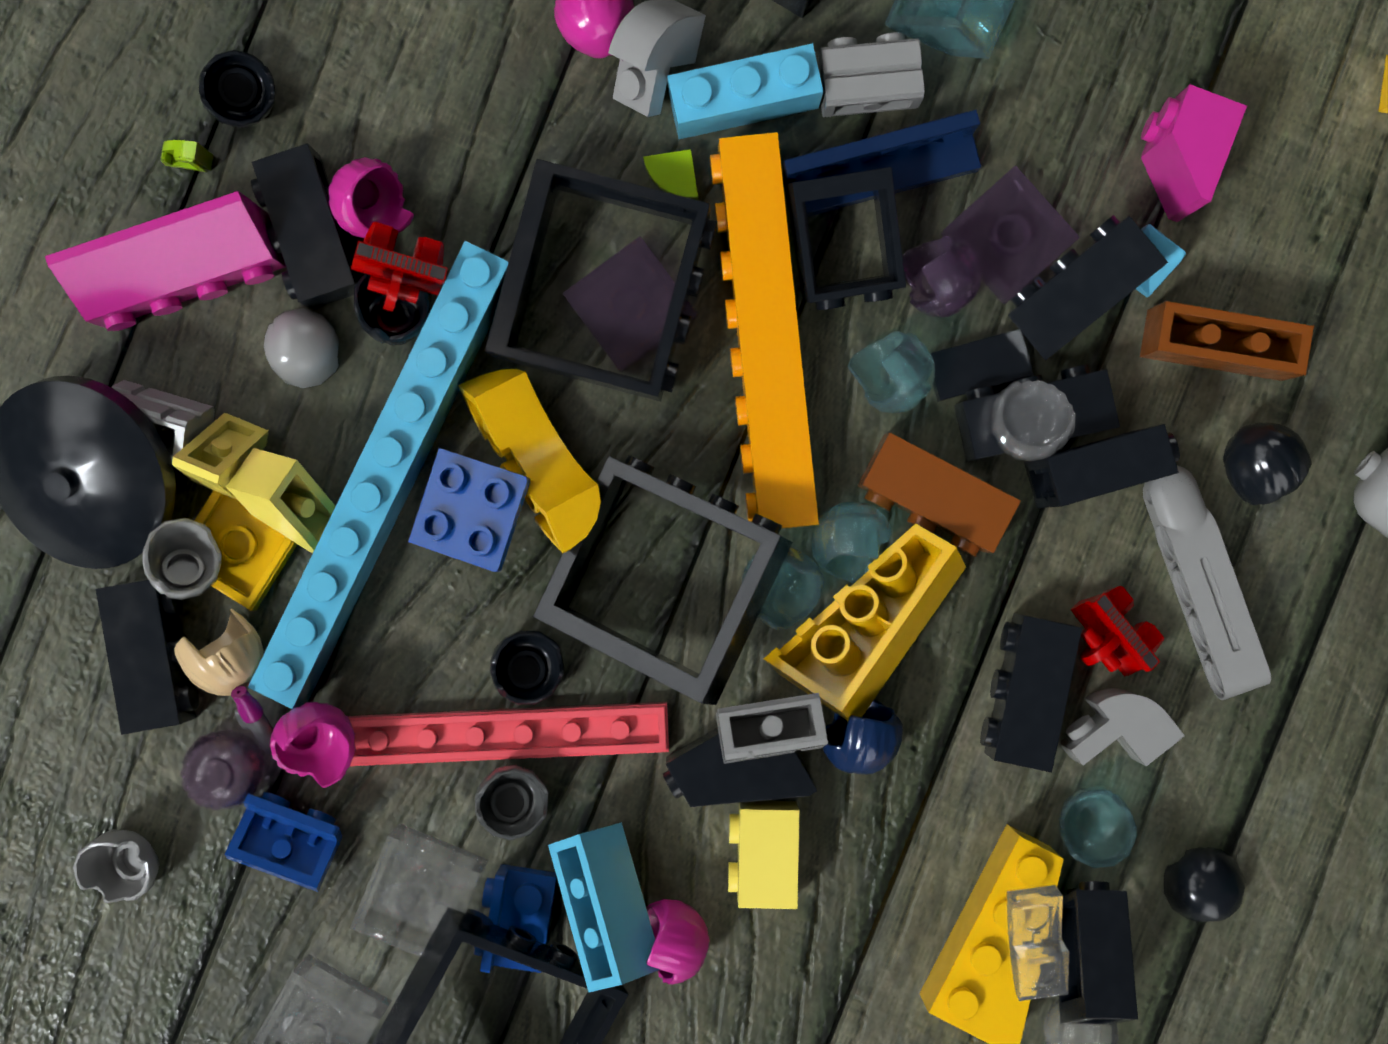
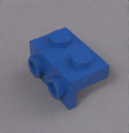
[224,792,342,892]

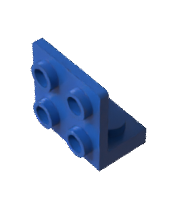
[408,448,530,572]

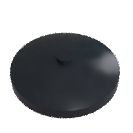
[0,376,176,569]

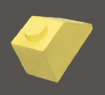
[226,448,336,553]

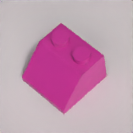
[1141,84,1247,222]

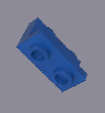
[474,864,557,973]

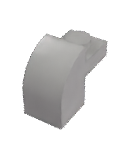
[608,0,706,117]
[1059,688,1185,766]

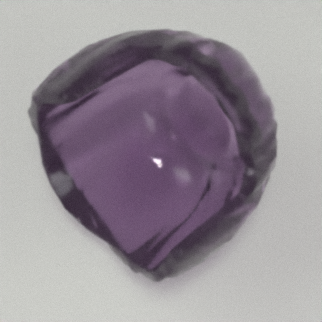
[902,235,982,318]
[180,729,265,811]

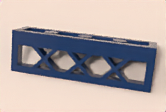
[782,109,981,217]

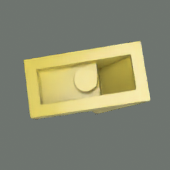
[172,413,269,499]

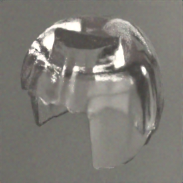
[991,380,1077,461]

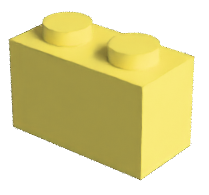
[728,800,800,909]

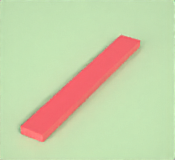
[283,702,669,769]

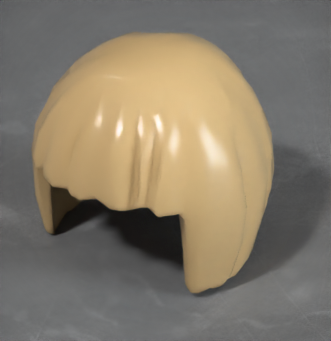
[174,609,264,696]

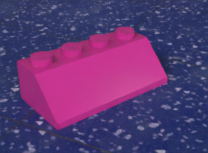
[45,191,286,331]

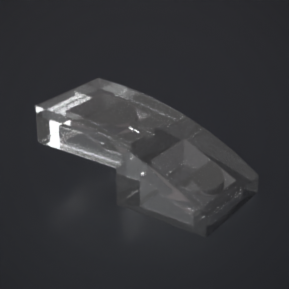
[1007,885,1069,1001]

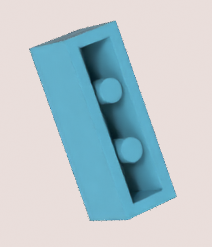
[667,43,824,140]
[548,822,659,992]

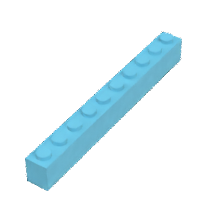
[248,241,509,709]

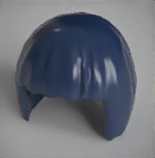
[823,699,903,775]

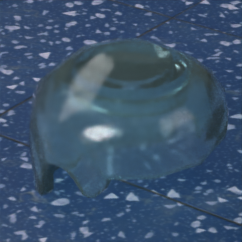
[1058,786,1137,868]

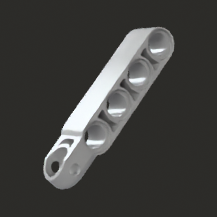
[1143,466,1271,701]

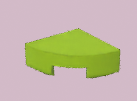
[161,140,213,172]
[643,149,698,200]

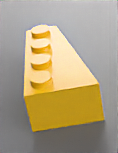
[763,523,966,721]
[919,824,1064,1044]

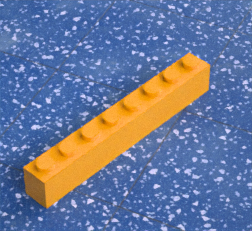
[710,132,819,529]

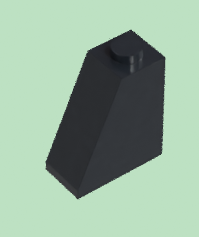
[663,700,817,807]

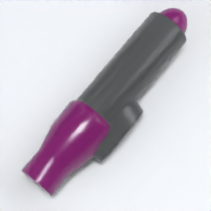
[231,686,273,754]

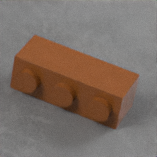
[1140,301,1314,381]
[857,432,1021,557]

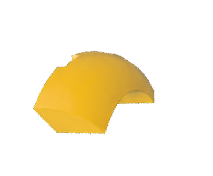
[458,369,601,553]

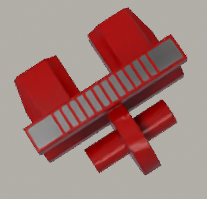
[351,222,448,312]
[1070,586,1164,677]

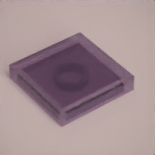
[940,165,1080,304]
[563,236,698,373]

